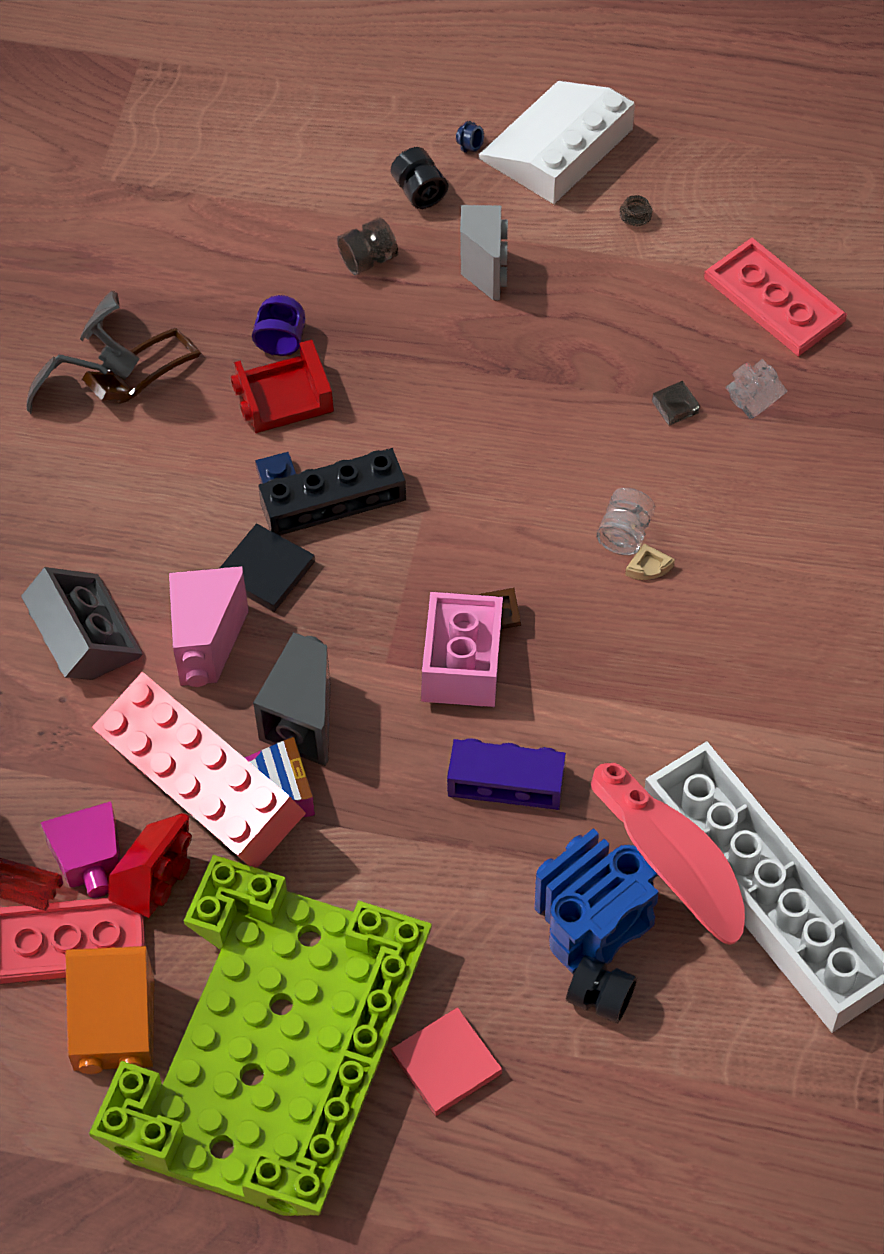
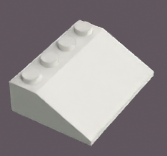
[479,81,635,204]

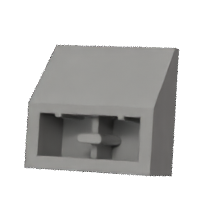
[460,205,508,300]

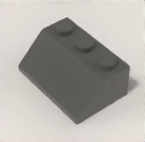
[21,567,143,680]

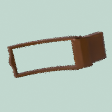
[82,328,201,403]

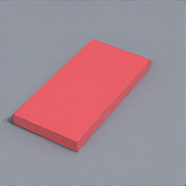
[704,238,847,357]
[0,897,146,984]

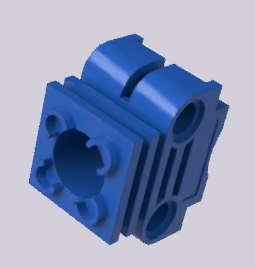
[534,828,659,974]

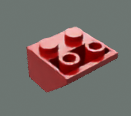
[108,813,192,918]

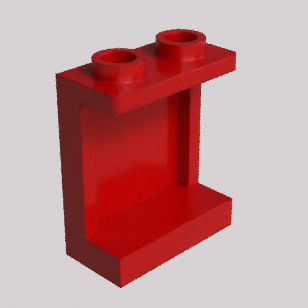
[230,340,334,433]

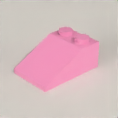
[421,592,503,707]

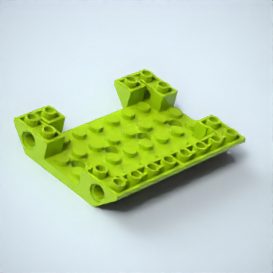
[89,855,432,1216]

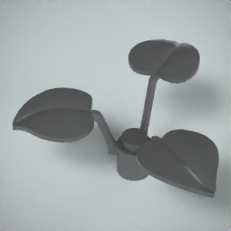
[26,290,140,414]

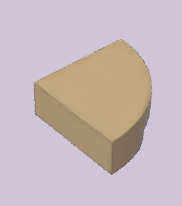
[625,544,675,580]

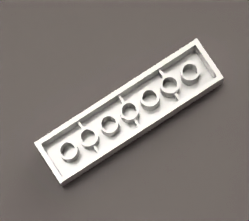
[645,741,884,1033]

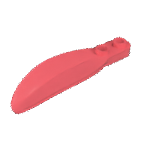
[591,763,745,945]

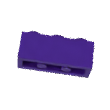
[447,738,566,810]

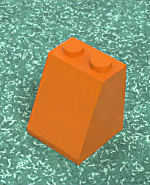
[65,946,155,1074]

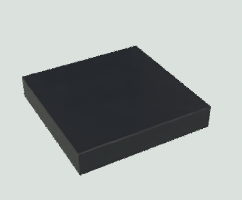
[220,523,315,612]

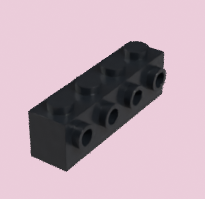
[258,448,406,536]

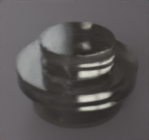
[620,195,652,226]

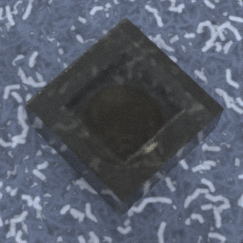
[652,381,700,426]

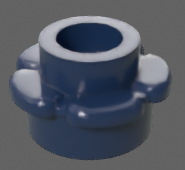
[456,121,484,152]

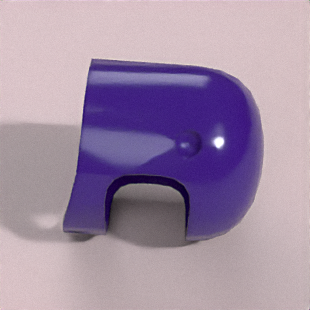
[252,295,306,356]

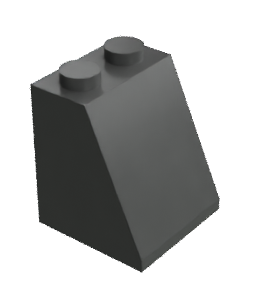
[253,632,331,766]

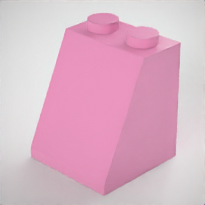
[169,566,248,687]

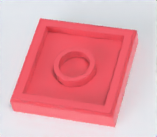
[391,1007,502,1117]

